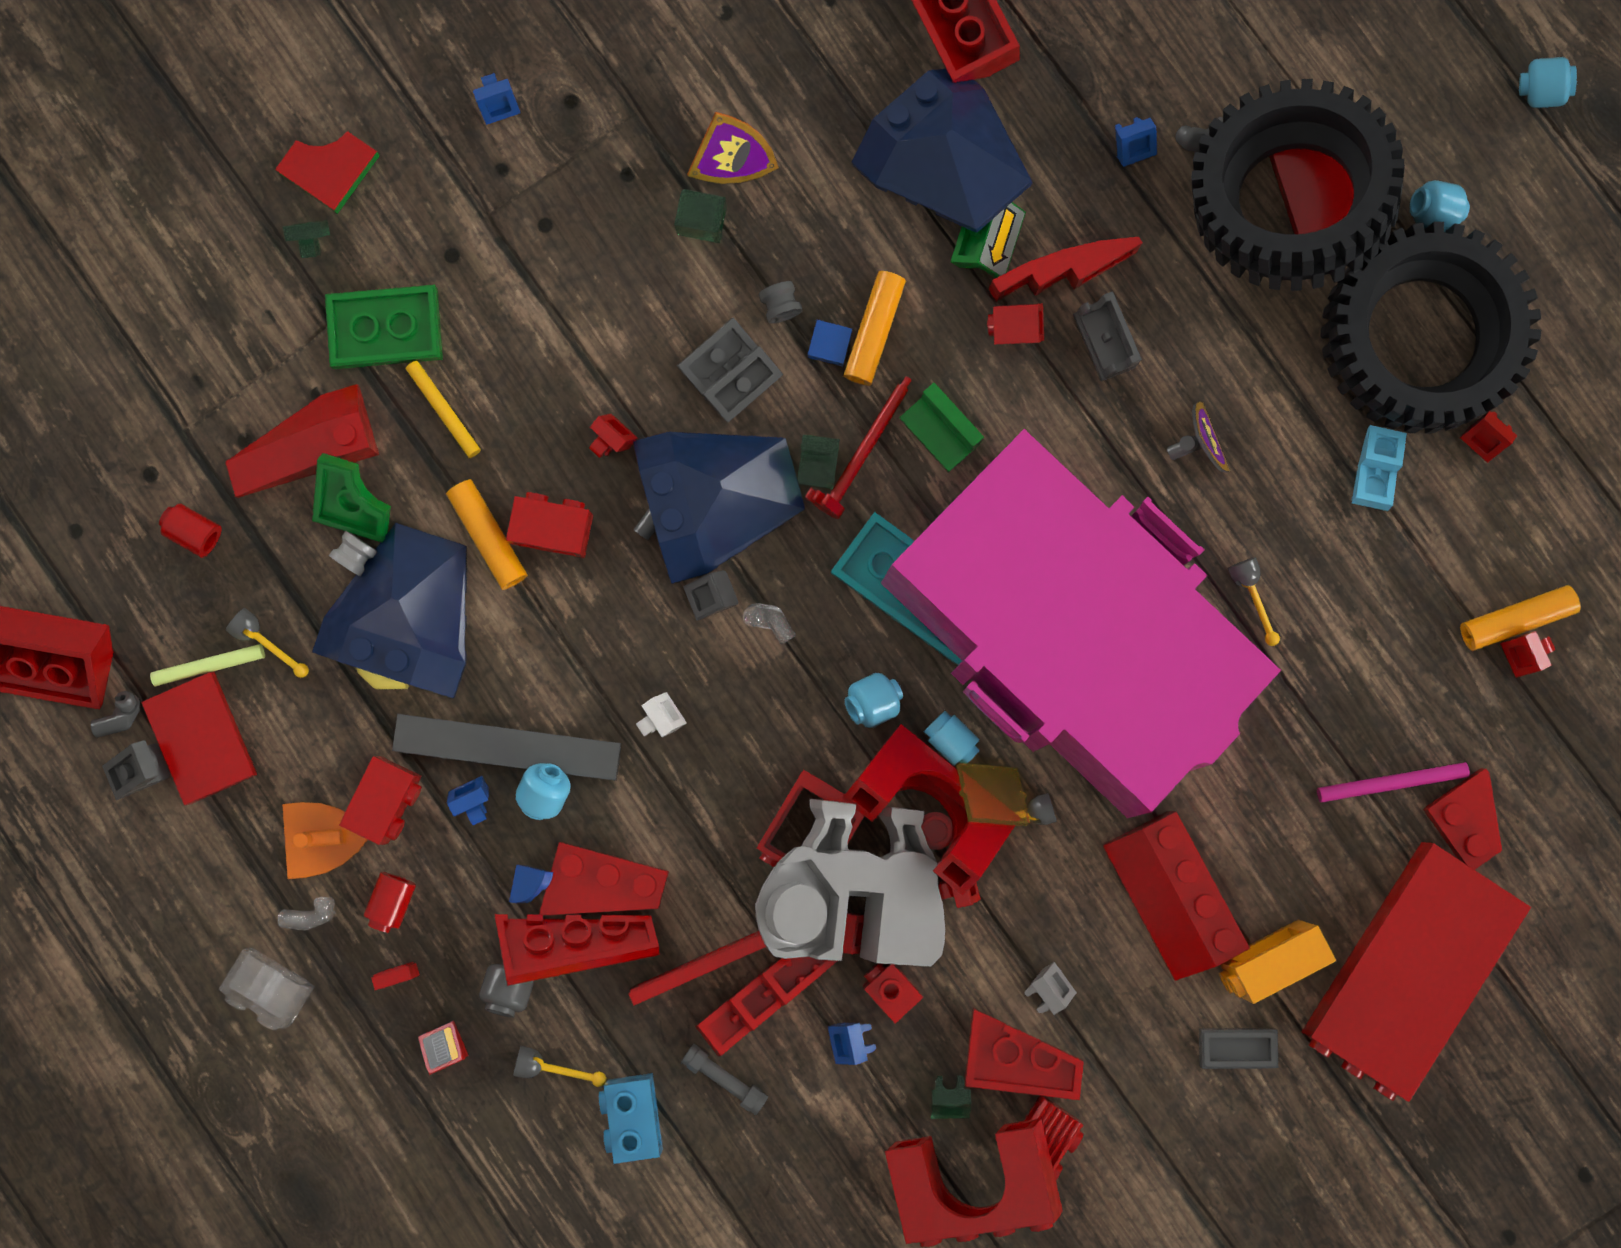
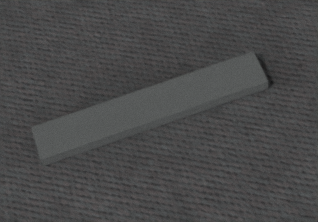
[392,714,622,781]

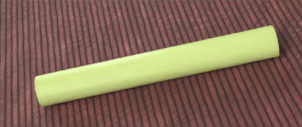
[150,644,265,687]

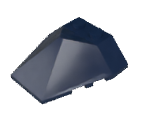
[852,69,1032,233]
[633,432,805,584]
[312,523,467,698]

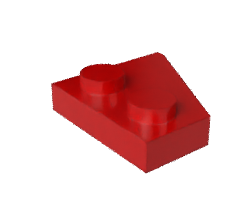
[1423,768,1502,870]

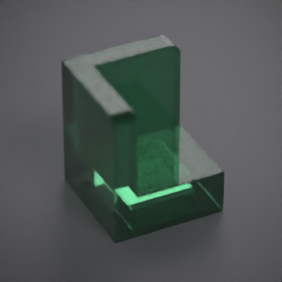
[674,189,727,243]
[797,435,840,489]

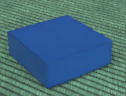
[808,320,853,367]

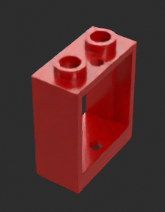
[756,769,864,867]

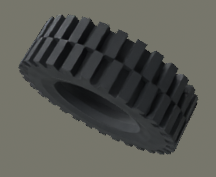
[1192,79,1405,291]
[1321,222,1541,434]

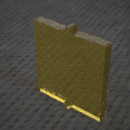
[957,763,1030,826]

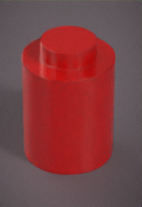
[159,503,222,558]
[363,872,416,933]

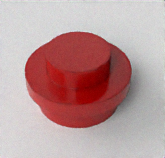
[921,812,954,850]

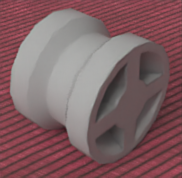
[329,531,377,576]

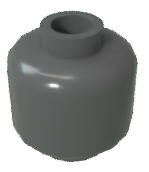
[479,962,534,1018]

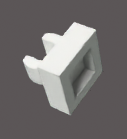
[636,692,687,737]

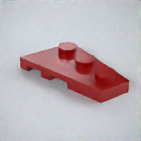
[539,842,669,915]
[964,1008,1084,1100]

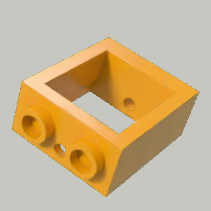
[1219,920,1336,1004]

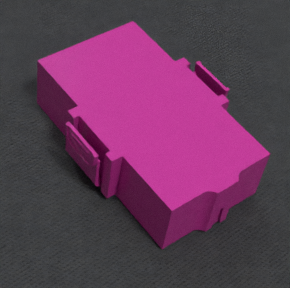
[881,429,1281,818]

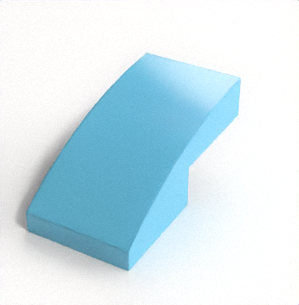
[1352,425,1407,511]

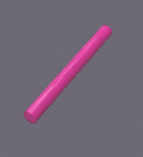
[1317,762,1470,802]

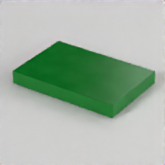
[325,285,443,369]

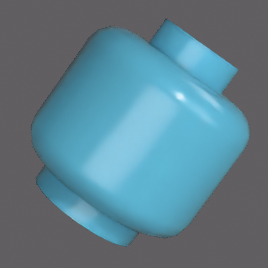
[1519,57,1577,108]
[1409,180,1470,232]
[844,673,903,728]
[516,763,571,820]

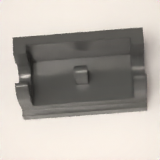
[1073,291,1142,382]

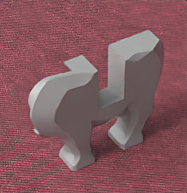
[755,799,945,967]

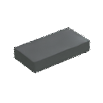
[1199,1028,1279,1069]

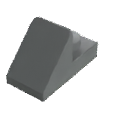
[102,740,170,800]

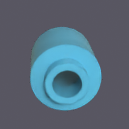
[924,711,980,766]

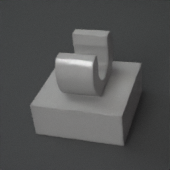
[1025,962,1077,1015]

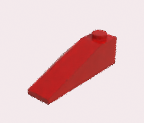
[226,384,379,498]

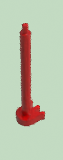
[805,376,912,519]

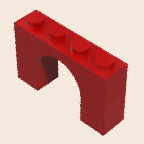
[842,724,1019,896]
[885,1118,1063,1247]

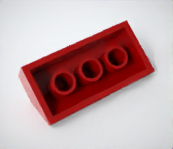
[911,0,1020,83]
[0,606,113,710]
[1102,811,1250,981]

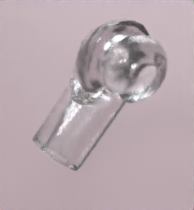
[743,603,797,645]
[278,897,336,930]

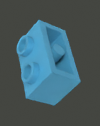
[599,1073,663,1164]

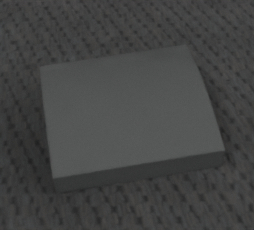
[676,318,783,423]

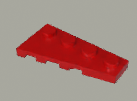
[494,914,659,986]

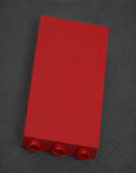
[1301,842,1531,1102]

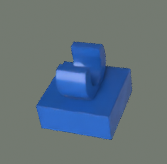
[473,73,521,125]
[1115,117,1157,167]
[447,776,489,825]
[827,1023,876,1065]

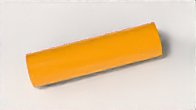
[843,271,906,386]
[446,479,528,590]
[1460,585,1581,651]

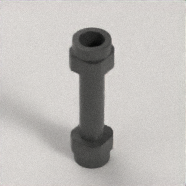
[681,1043,768,1116]

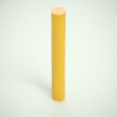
[405,361,481,458]

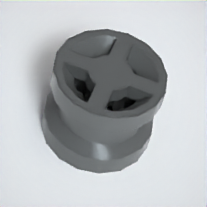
[759,281,803,324]

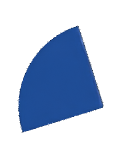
[509,865,554,903]

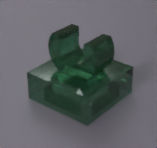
[283,220,330,258]
[930,1075,972,1119]

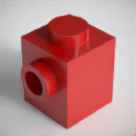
[987,303,1044,345]
[863,963,923,1024]

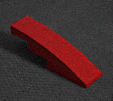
[989,237,1143,302]
[695,956,843,1057]

